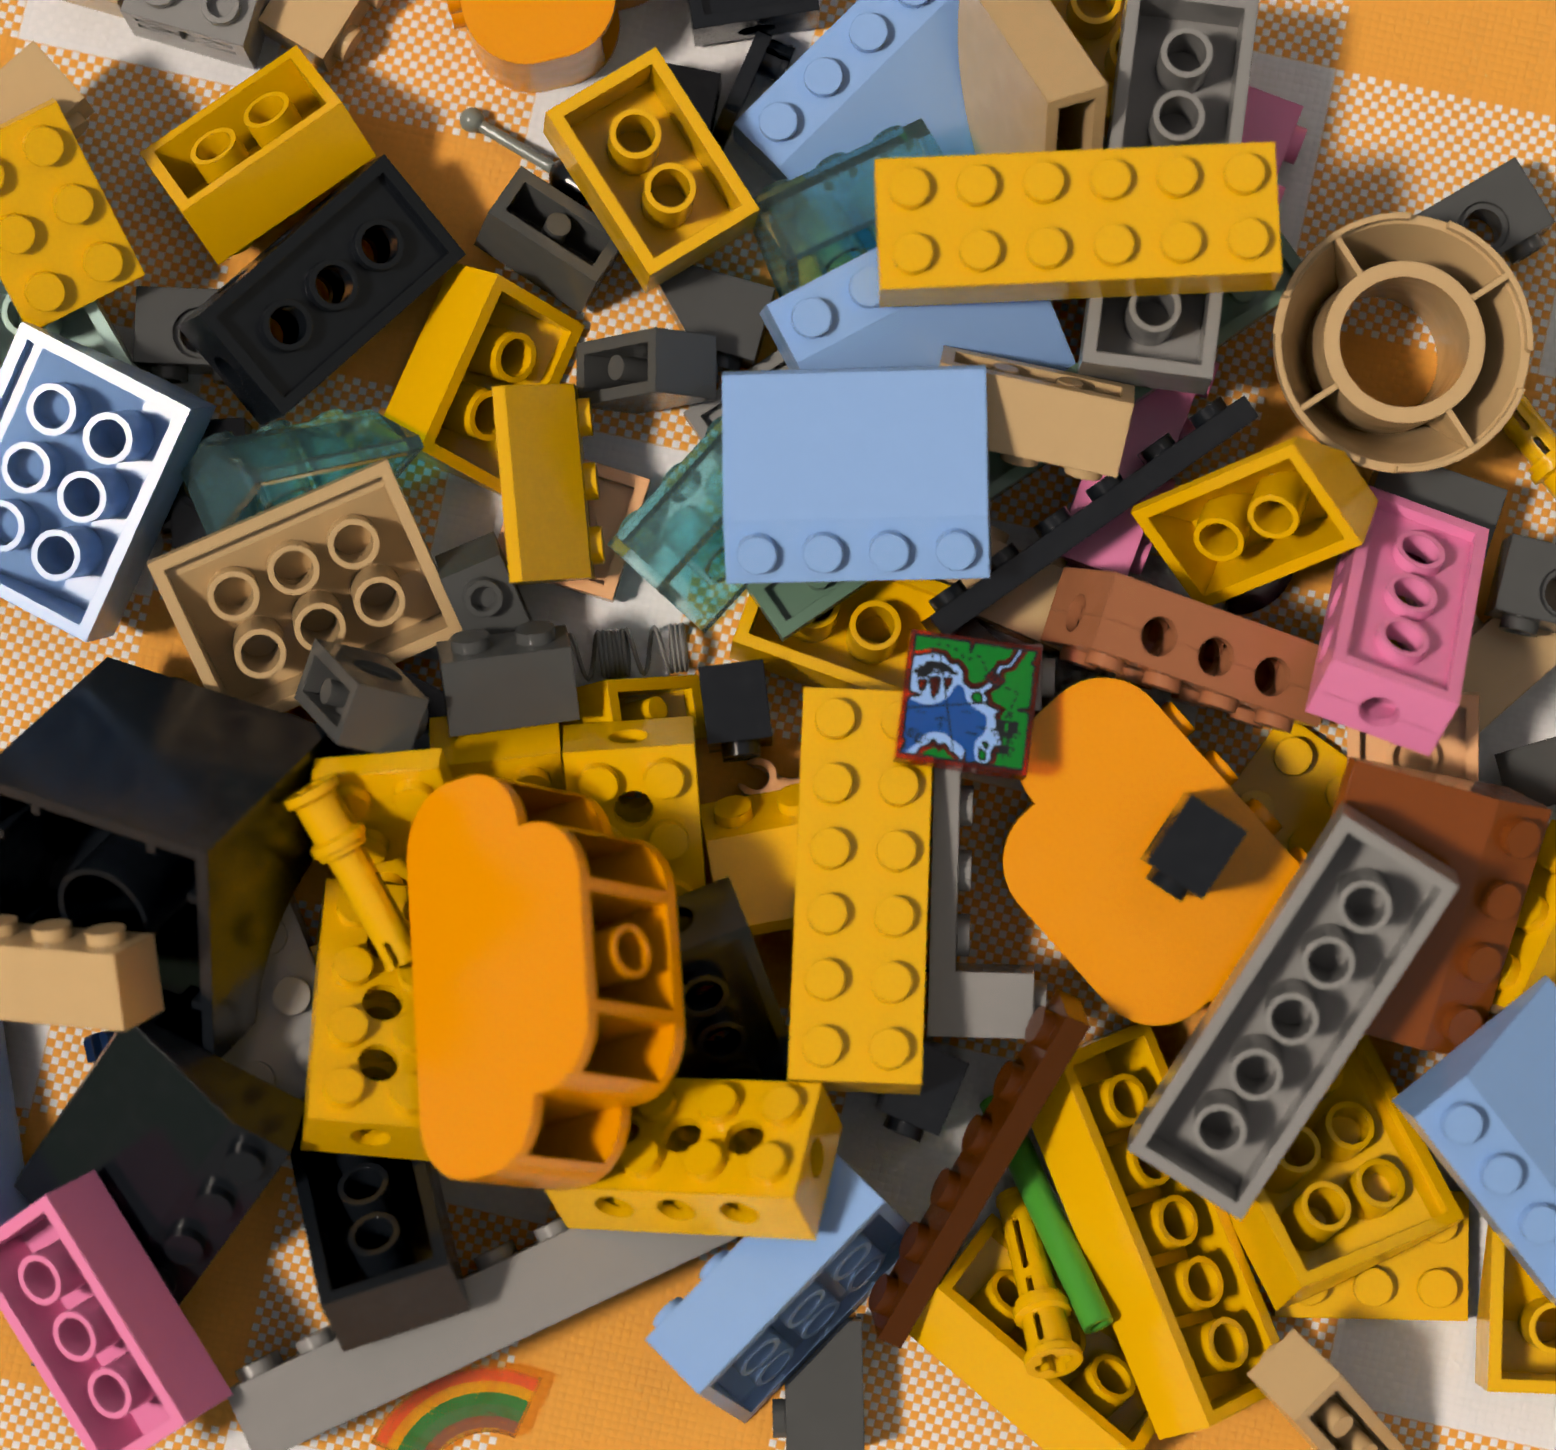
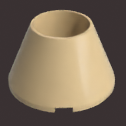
[1273,212,1534,473]

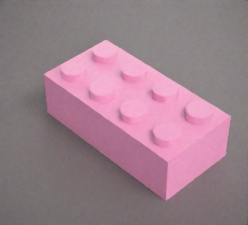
[0,1169,233,1450]

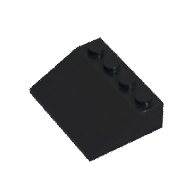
[14,1020,305,1305]

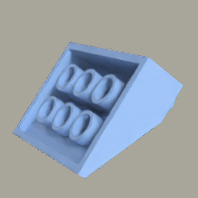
[733,0,975,258]
[759,248,1076,371]
[0,322,216,642]
[722,365,992,584]
[1392,975,1556,1305]
[645,1153,910,1423]

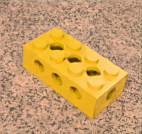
[563,716,706,897]
[301,878,430,1161]
[544,1078,843,1240]

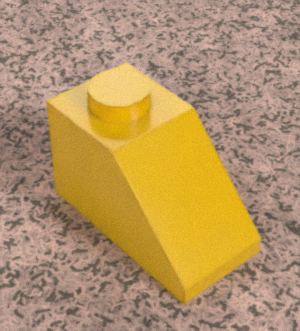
[560,675,707,740]

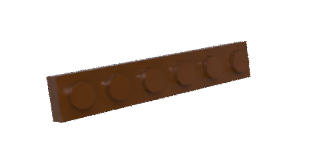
[868,989,1091,1348]

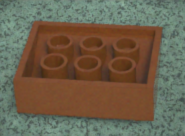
[1330,757,1552,1054]

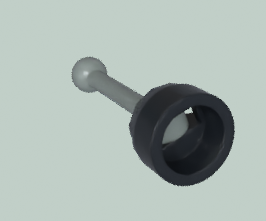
[460,107,587,206]

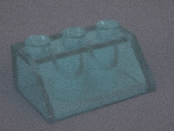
[753,118,945,298]
[181,409,424,535]
[607,416,749,633]

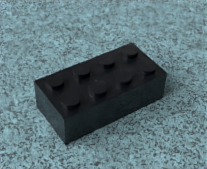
[290,1077,470,1352]

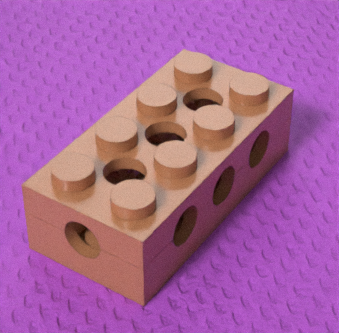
[1040,567,1321,734]

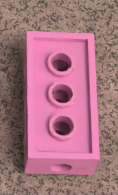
[1305,485,1490,757]

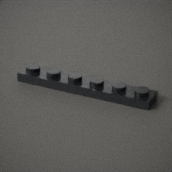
[921,396,1259,637]

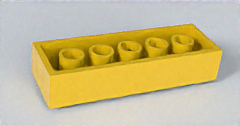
[873,141,1283,307]
[788,687,935,1095]
[1032,1023,1280,1440]

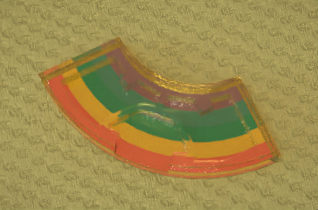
[370,1366,543,1450]

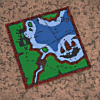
[893,629,1042,780]

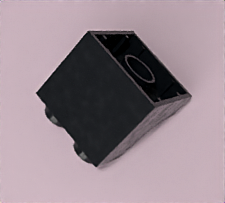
[0,657,332,1058]

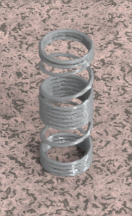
[568,622,689,681]

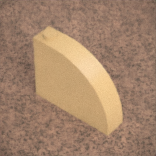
[958,0,1108,154]

